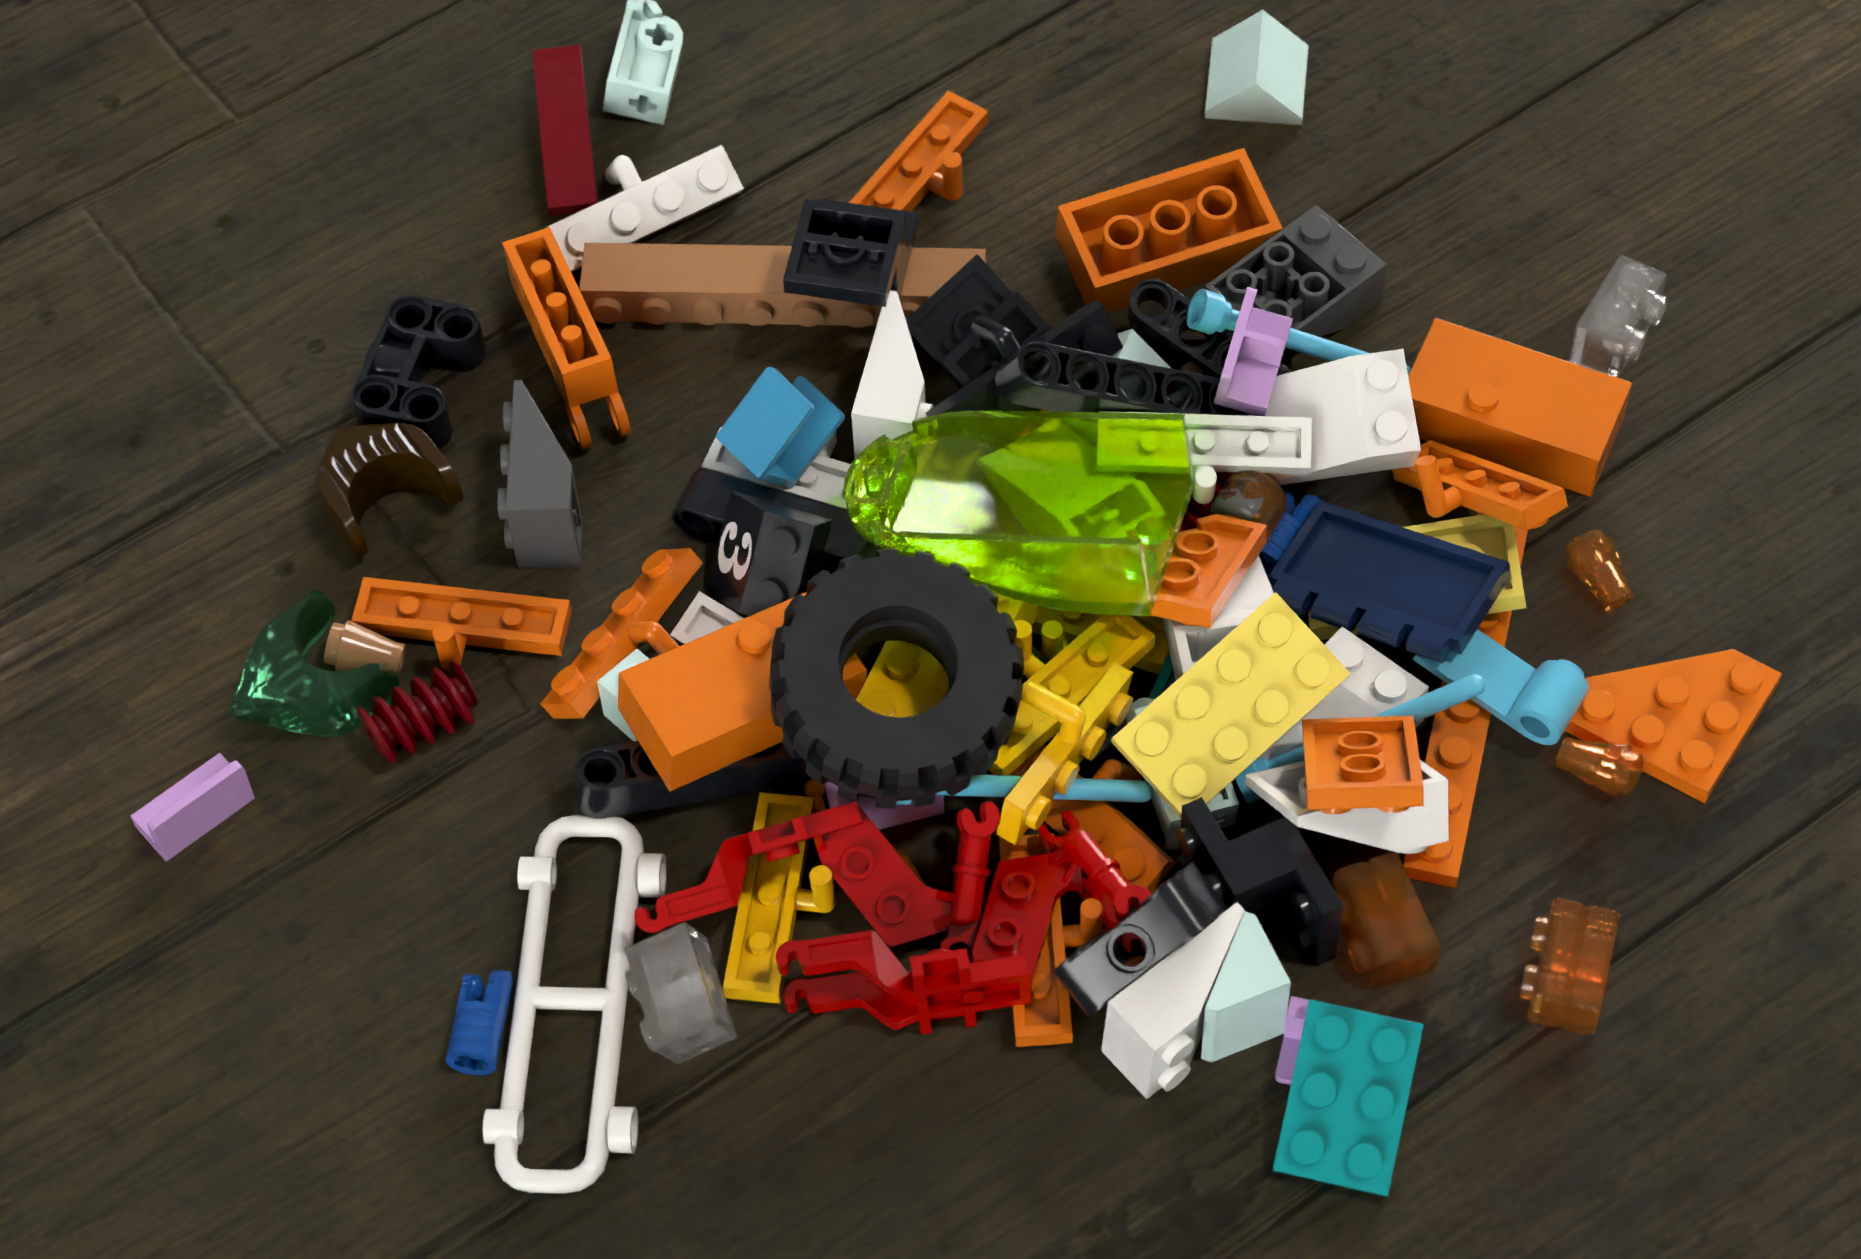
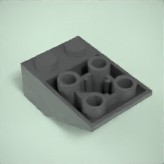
[1205,205,1387,337]
[497,380,583,569]

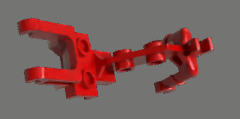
[635,801,1000,963]
[776,810,1151,1035]

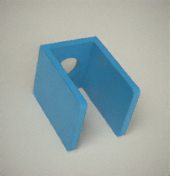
[715,367,845,488]

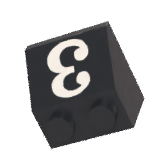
[706,491,832,616]

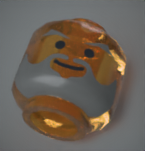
[1210,471,1288,541]

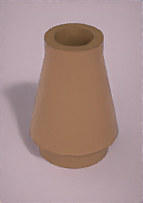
[324,620,406,675]

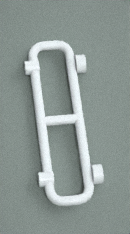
[483,815,667,1194]

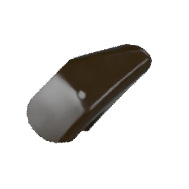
[317,423,463,559]

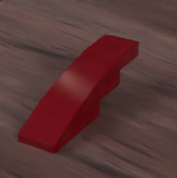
[533,45,598,216]

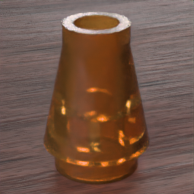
[1564,529,1634,611]
[1556,737,1643,797]

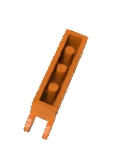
[502,227,631,450]

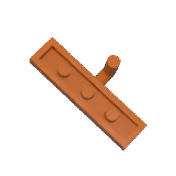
[849,91,988,212]
[1392,440,1568,530]
[540,548,703,719]
[351,577,572,671]
[989,744,1176,893]
[999,833,1103,1047]

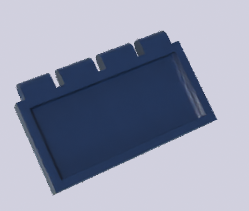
[1268,500,1511,663]

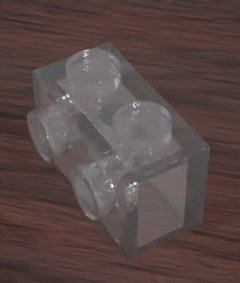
[1569,254,1669,378]
[625,922,737,1064]

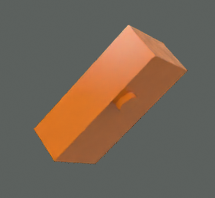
[1055,148,1283,314]
[1408,318,1632,497]
[618,592,867,792]

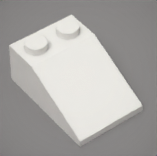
[851,290,933,478]
[1248,349,1421,488]
[1258,627,1429,760]
[1245,760,1449,854]
[1101,902,1245,1099]

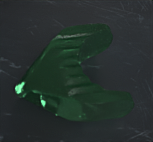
[230,590,399,737]

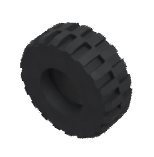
[769,549,1024,809]

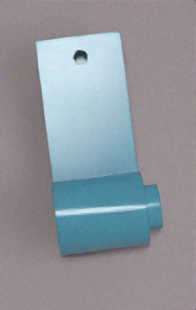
[1412,629,1589,745]

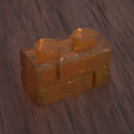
[1333,852,1441,989]
[1520,898,1620,1035]

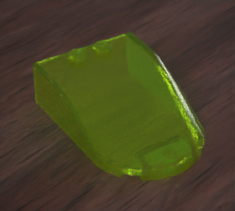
[843,411,1194,616]

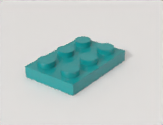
[1273,999,1424,1197]

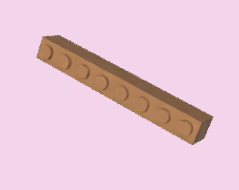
[579,243,986,328]

